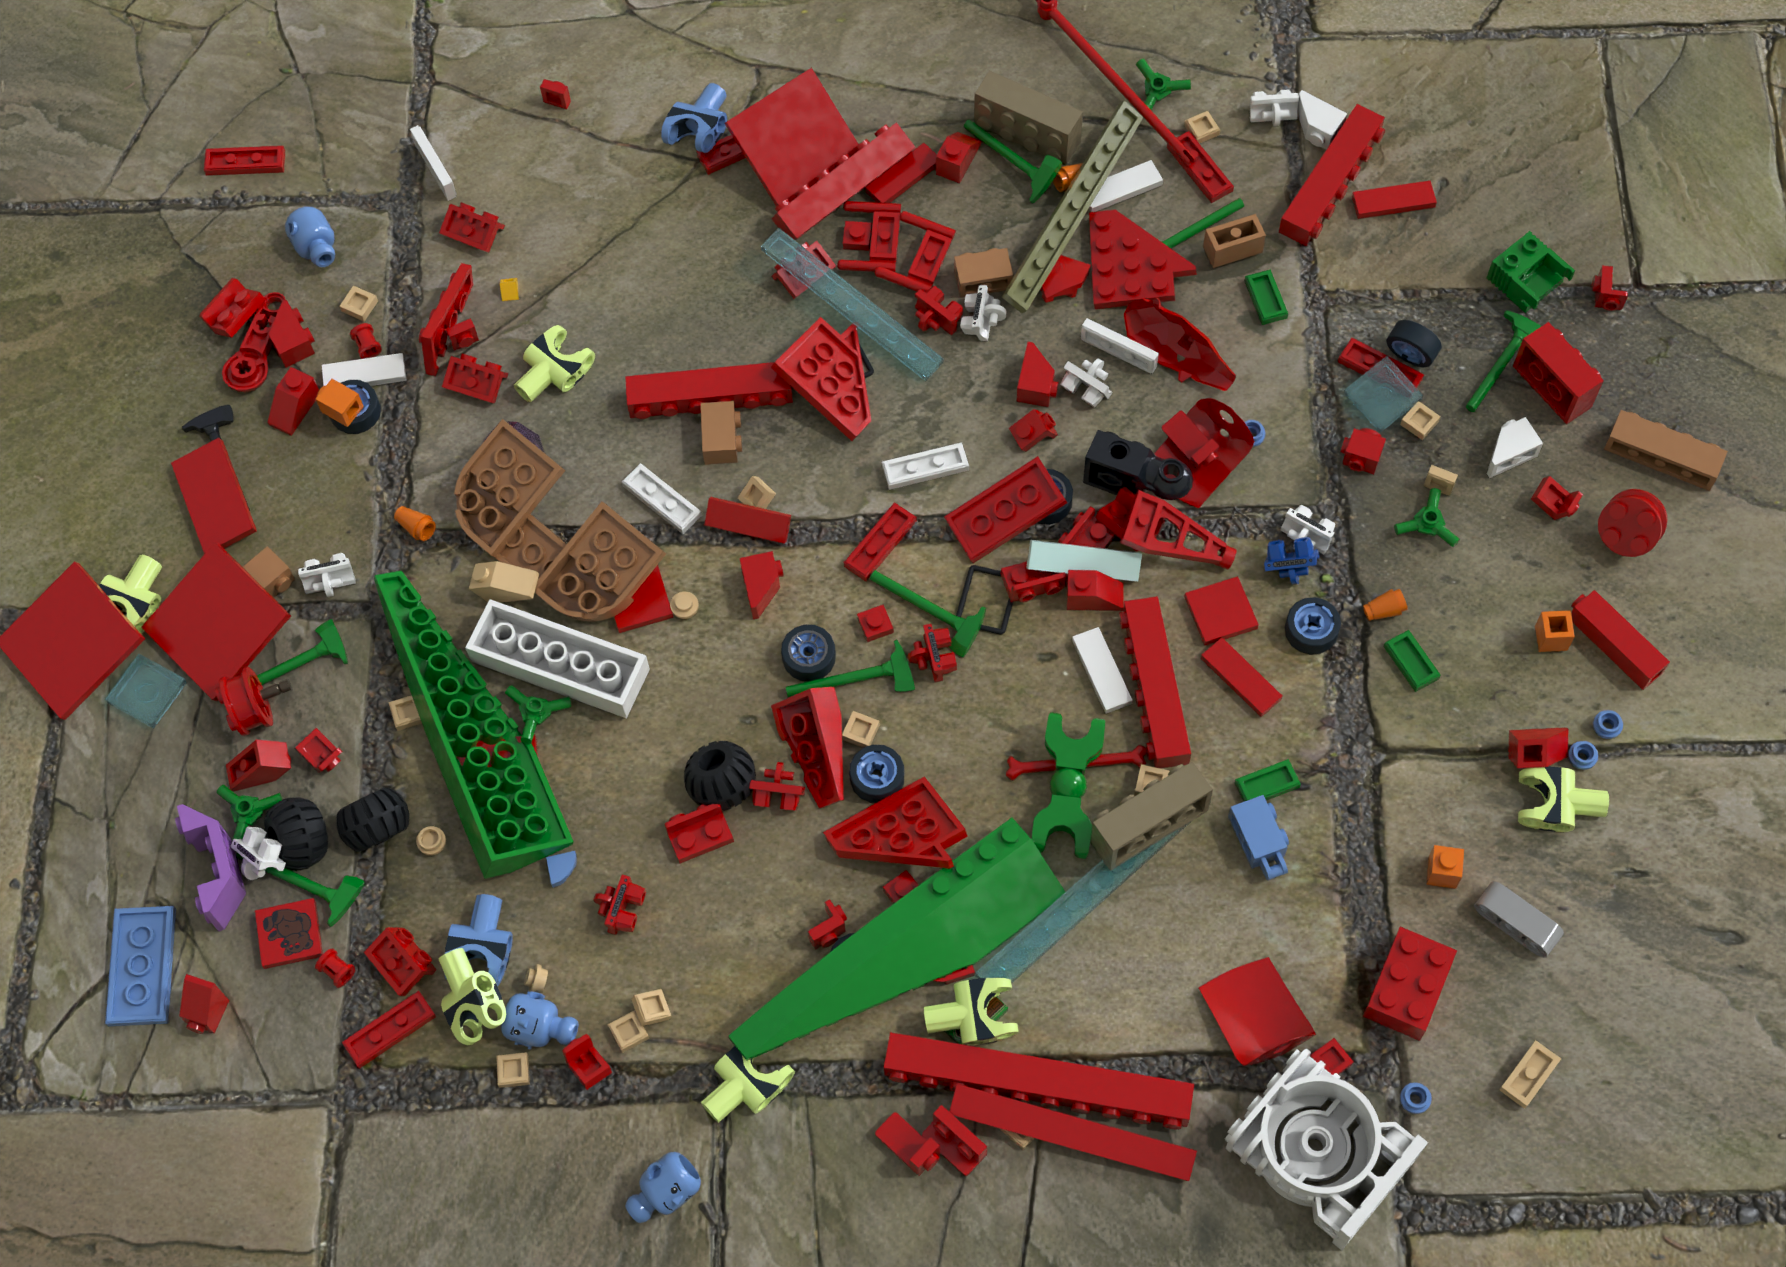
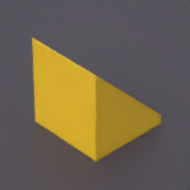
[500,278,519,301]

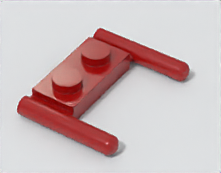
[837,201,901,272]
[875,211,956,292]

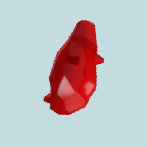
[1124,297,1236,391]

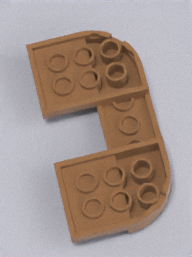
[454,419,666,622]

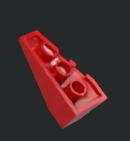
[771,687,844,808]

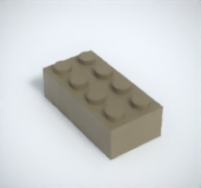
[974,70,1083,165]
[1090,762,1213,871]

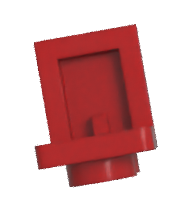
[1161,410,1220,469]
[875,1112,940,1176]

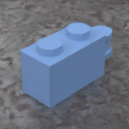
[1228,795,1289,880]

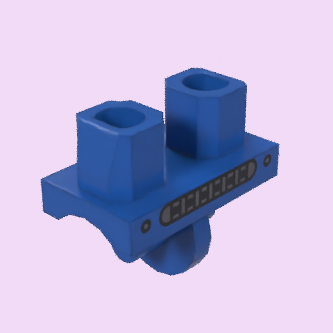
[1264,537,1319,585]

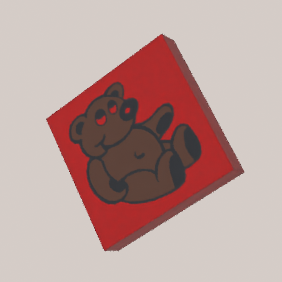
[255,898,323,969]

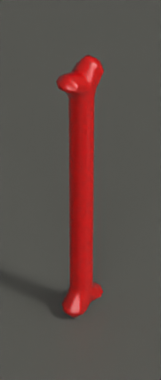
[1006,745,1146,781]

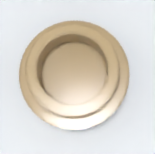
[670,592,699,619]
[416,826,446,855]
[524,964,548,993]

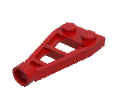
[1120,490,1237,570]

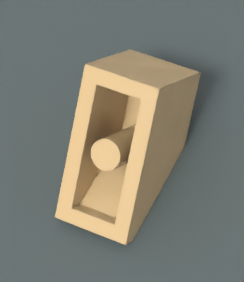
[469,561,539,603]

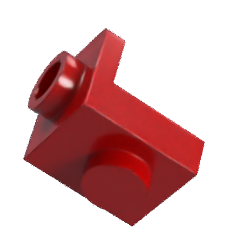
[1591,265,1628,311]
[1009,409,1058,452]
[1531,476,1583,520]
[294,728,343,773]
[808,899,847,950]
[562,1034,612,1090]

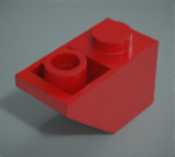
[269,300,315,368]
[1508,727,1569,768]

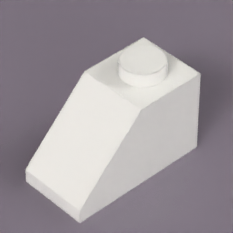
[1297,90,1347,150]
[1487,417,1543,478]

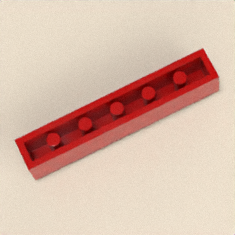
[1278,104,1385,247]
[772,122,916,244]
[625,362,793,419]
[1119,596,1191,769]

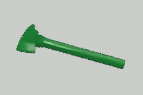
[964,120,1062,203]
[1161,198,1244,249]
[1466,310,1541,412]
[870,570,986,657]
[257,619,348,685]
[785,639,915,698]
[236,853,365,927]

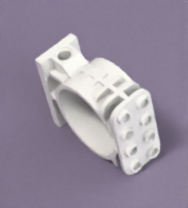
[1225,1049,1428,1250]

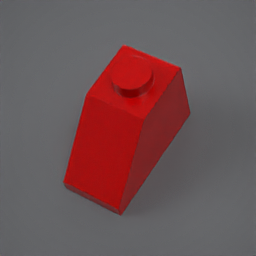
[936,132,982,184]
[1017,342,1059,407]
[267,367,319,436]
[739,551,784,620]
[1067,570,1124,611]
[226,739,291,791]
[179,974,229,1034]

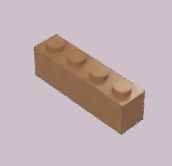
[1604,410,1728,491]

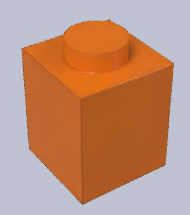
[316,379,364,427]
[1535,610,1575,652]
[1426,845,1464,889]

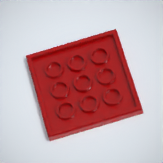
[724,67,859,207]
[141,543,291,702]
[0,561,145,720]

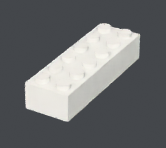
[465,599,650,719]

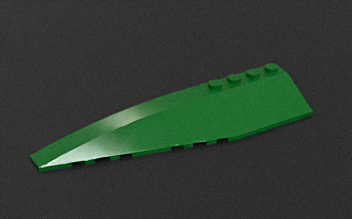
[374,571,574,879]
[728,818,1067,1061]

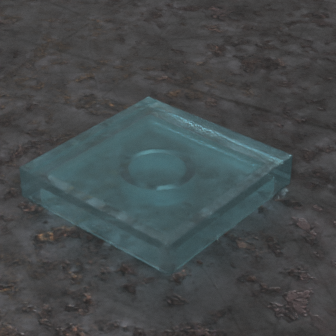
[1344,356,1423,432]
[105,653,187,728]

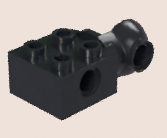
[1083,430,1193,500]

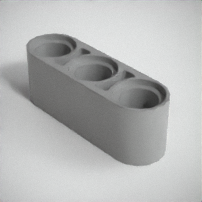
[1474,881,1564,958]

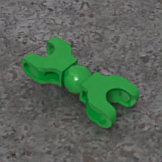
[1032,712,1105,859]

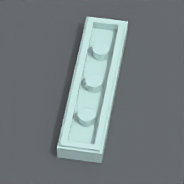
[1026,540,1142,582]

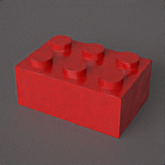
[1513,322,1604,424]
[1363,926,1457,1041]

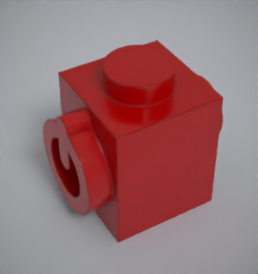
[1340,428,1386,475]

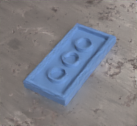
[105,906,176,1027]

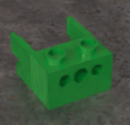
[1486,231,1575,313]

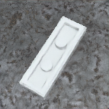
[410,125,457,201]
[1089,160,1163,212]
[1081,318,1159,374]
[322,353,406,386]
[882,442,969,490]
[622,463,702,534]
[1072,627,1133,714]

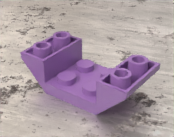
[175,804,246,931]

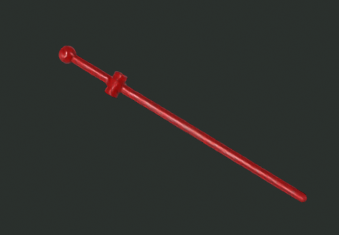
[1035,0,1195,165]

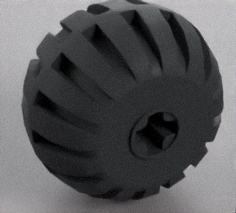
[684,741,756,811]
[336,787,409,852]
[264,797,328,870]

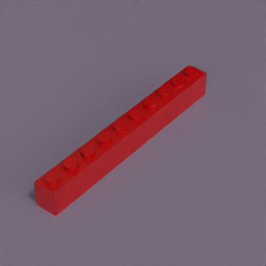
[884,1032,1194,1130]

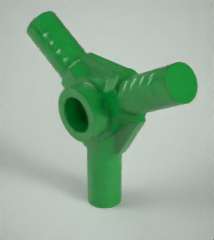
[1136,58,1191,110]
[1394,488,1460,547]
[505,685,571,744]
[217,785,283,841]

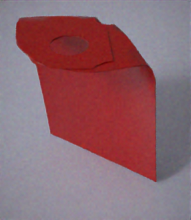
[1154,398,1255,508]
[1199,957,1316,1066]

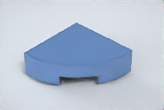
[546,851,577,888]

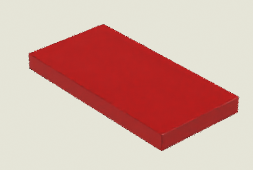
[171,438,257,554]
[944,456,1067,563]

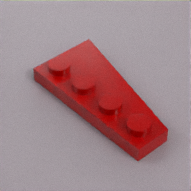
[419,263,473,377]

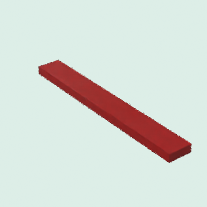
[949,1083,1197,1181]

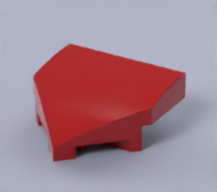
[1040,255,1091,303]

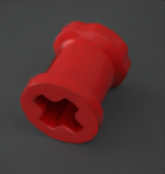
[350,323,382,359]
[315,948,356,988]

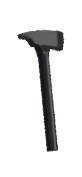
[182,405,250,511]

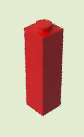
[1571,590,1670,690]

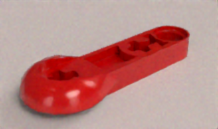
[222,292,286,392]

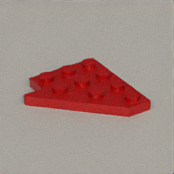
[1089,209,1197,309]
[771,317,871,441]
[823,776,968,869]

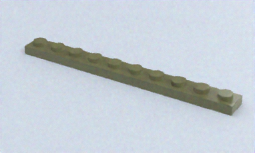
[1002,101,1144,313]

